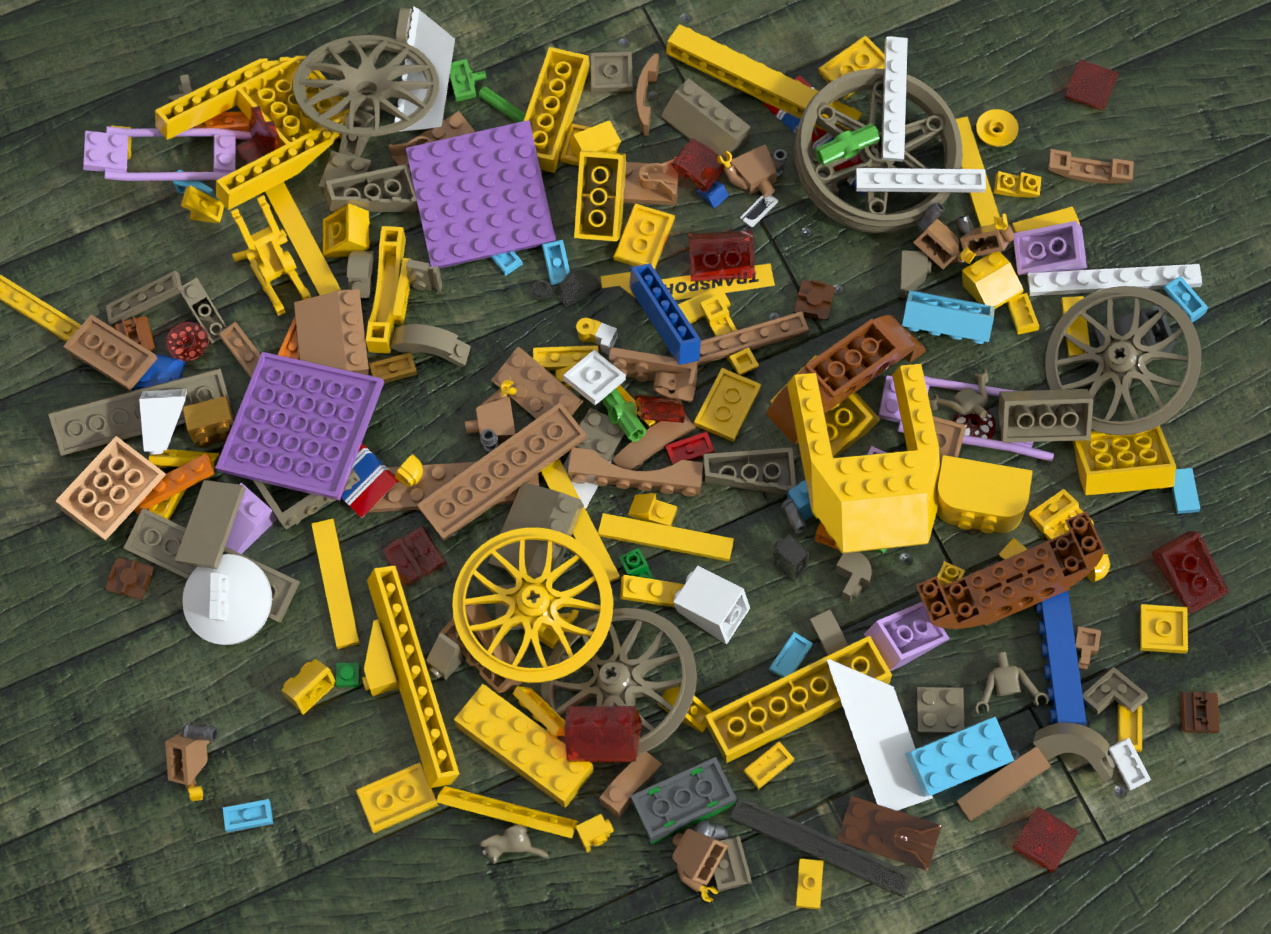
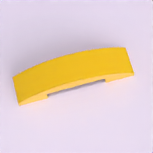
[700,294,759,375]

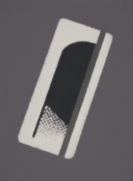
[740,195,778,227]

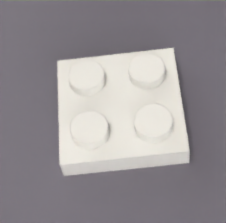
[563,350,626,405]

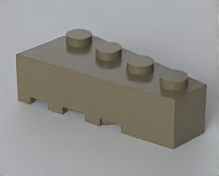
[324,164,418,212]
[703,447,796,496]

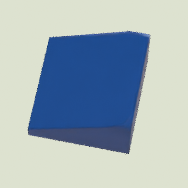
[696,179,728,208]

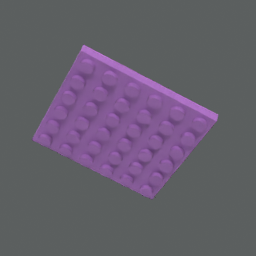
[406,120,556,268]
[216,352,384,501]

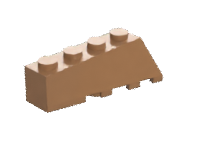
[439,604,523,693]

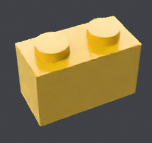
[569,120,621,161]

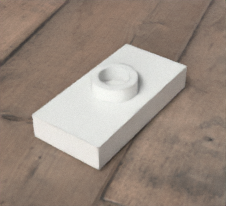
[1108,738,1151,791]

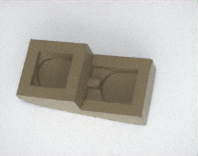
[810,610,848,656]

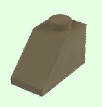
[339,109,375,157]
[899,250,932,299]
[426,633,463,681]

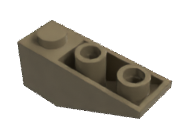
[179,278,227,344]

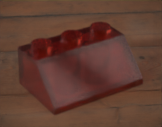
[688,230,755,281]
[564,706,642,762]

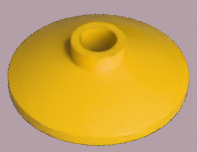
[976,109,1018,147]

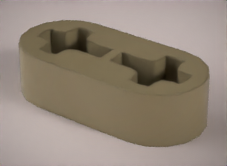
[396,8,412,44]

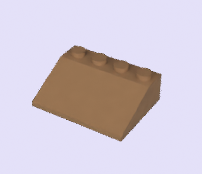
[294,289,369,375]

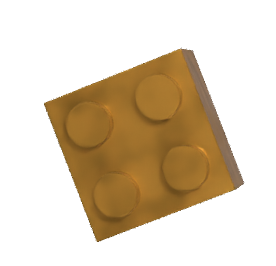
[183,396,235,448]

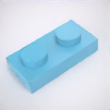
[223,799,273,832]

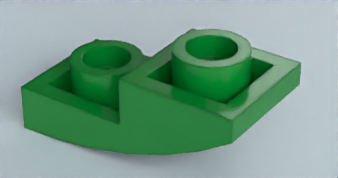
[619,548,654,579]

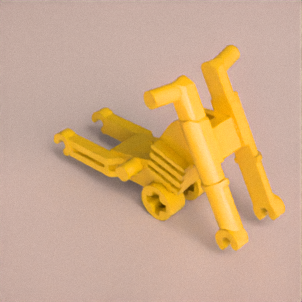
[230,195,311,316]

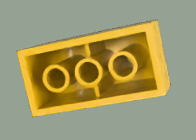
[574,150,626,241]
[936,455,1033,534]

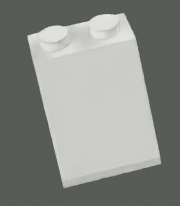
[139,388,187,454]
[674,566,750,645]

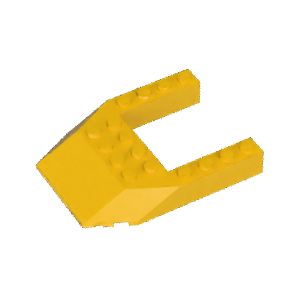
[155,56,350,210]
[787,364,940,553]

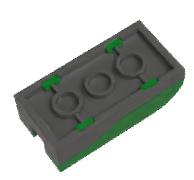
[630,757,736,844]

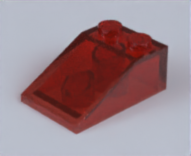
[1151,531,1229,614]

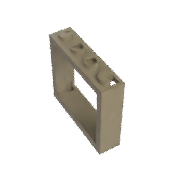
[253,468,360,530]

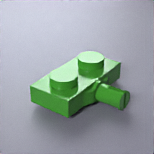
[450,59,487,102]

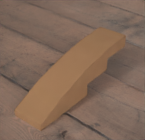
[957,747,1051,821]

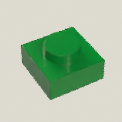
[336,663,360,688]

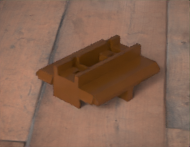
[794,280,836,321]
[105,557,154,600]
[1180,691,1220,734]

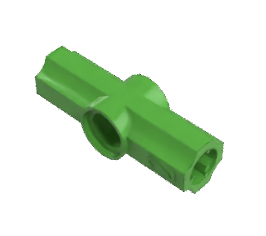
[814,124,880,166]
[601,388,646,442]

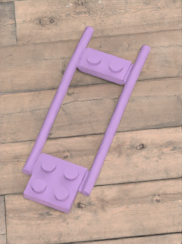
[83,126,256,181]
[878,375,1054,462]

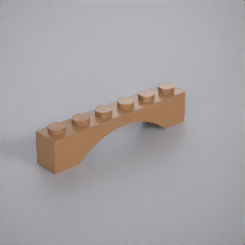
[568,447,704,497]

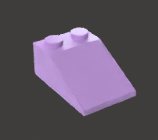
[1014,221,1087,275]
[226,483,277,554]
[864,602,950,671]

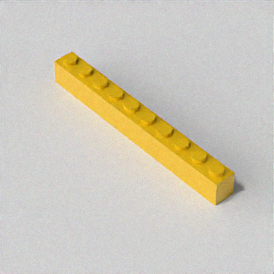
[666,24,862,132]
[367,566,459,788]

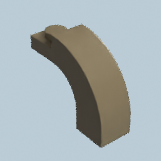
[390,324,471,367]
[1033,723,1115,782]

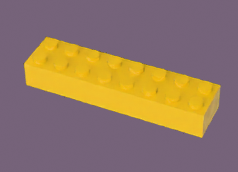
[705,636,892,764]

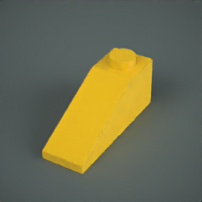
[362,619,399,696]

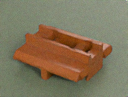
[113,316,155,351]

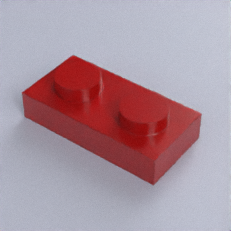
[665,432,714,465]

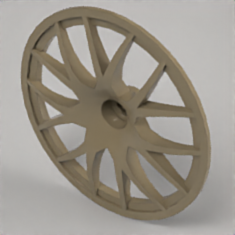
[293,35,439,137]
[1045,286,1201,435]
[541,608,697,760]

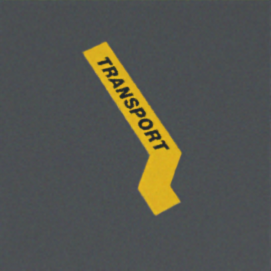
[600,263,775,300]

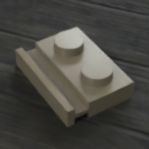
[406,259,443,292]
[713,836,752,892]

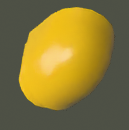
[395,454,423,487]
[1087,554,1110,582]

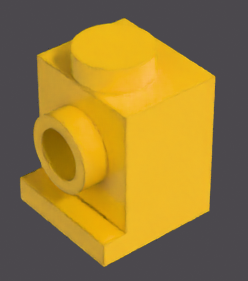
[576,814,614,852]

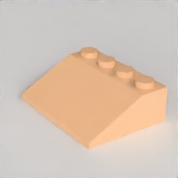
[56,436,166,541]

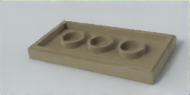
[175,480,246,569]

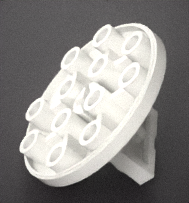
[183,554,272,645]

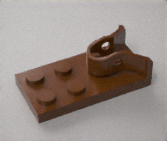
[837,796,942,871]

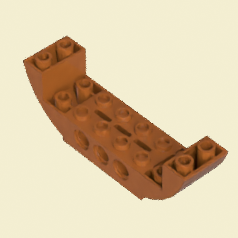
[766,315,926,445]
[916,511,1105,629]

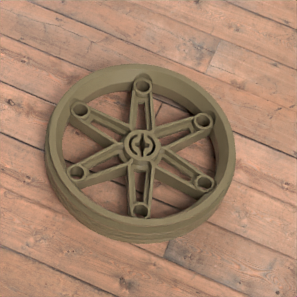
[794,68,962,233]

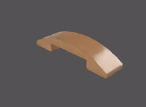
[636,54,659,136]
[1048,149,1134,184]
[612,411,696,471]

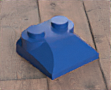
[132,354,186,390]

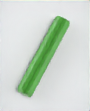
[479,87,526,123]

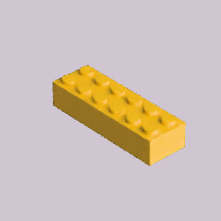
[524,47,590,173]
[454,684,594,808]

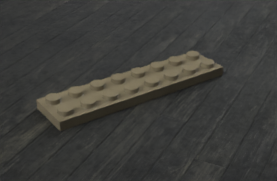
[48,368,232,456]
[124,508,300,623]

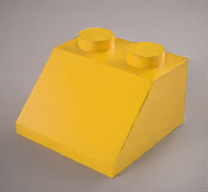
[323,203,370,258]
[962,251,1023,309]
[281,659,336,715]

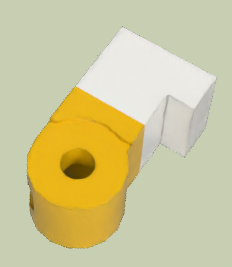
[576,318,618,355]

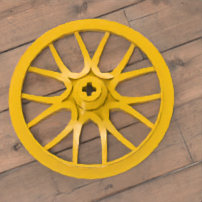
[452,528,613,683]

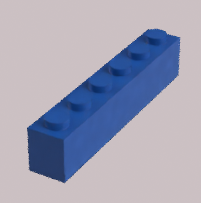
[629,263,701,365]
[1035,591,1086,726]

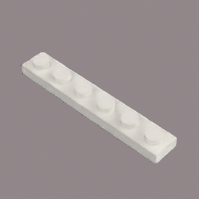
[881,36,907,162]
[856,168,986,193]

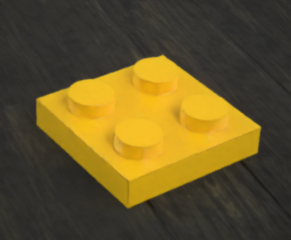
[1140,604,1188,654]

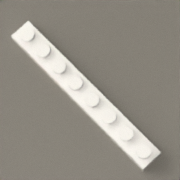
[1027,264,1202,296]

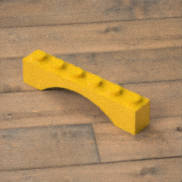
[366,226,406,354]

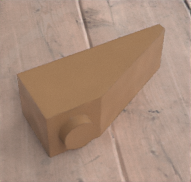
[600,752,662,818]

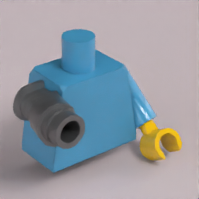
[781,480,814,533]

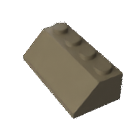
[661,79,751,166]
[998,389,1093,443]

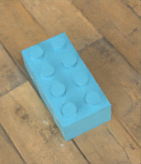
[902,290,995,344]
[905,717,1014,797]

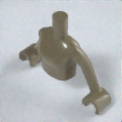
[929,368,989,418]
[974,652,1049,715]

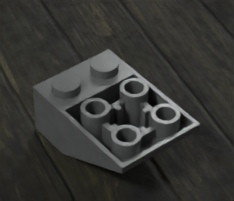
[1094,306,1175,359]

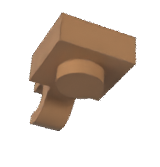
[1075,626,1101,670]

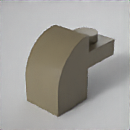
[347,250,374,298]
[836,552,872,603]

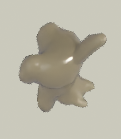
[479,824,548,864]

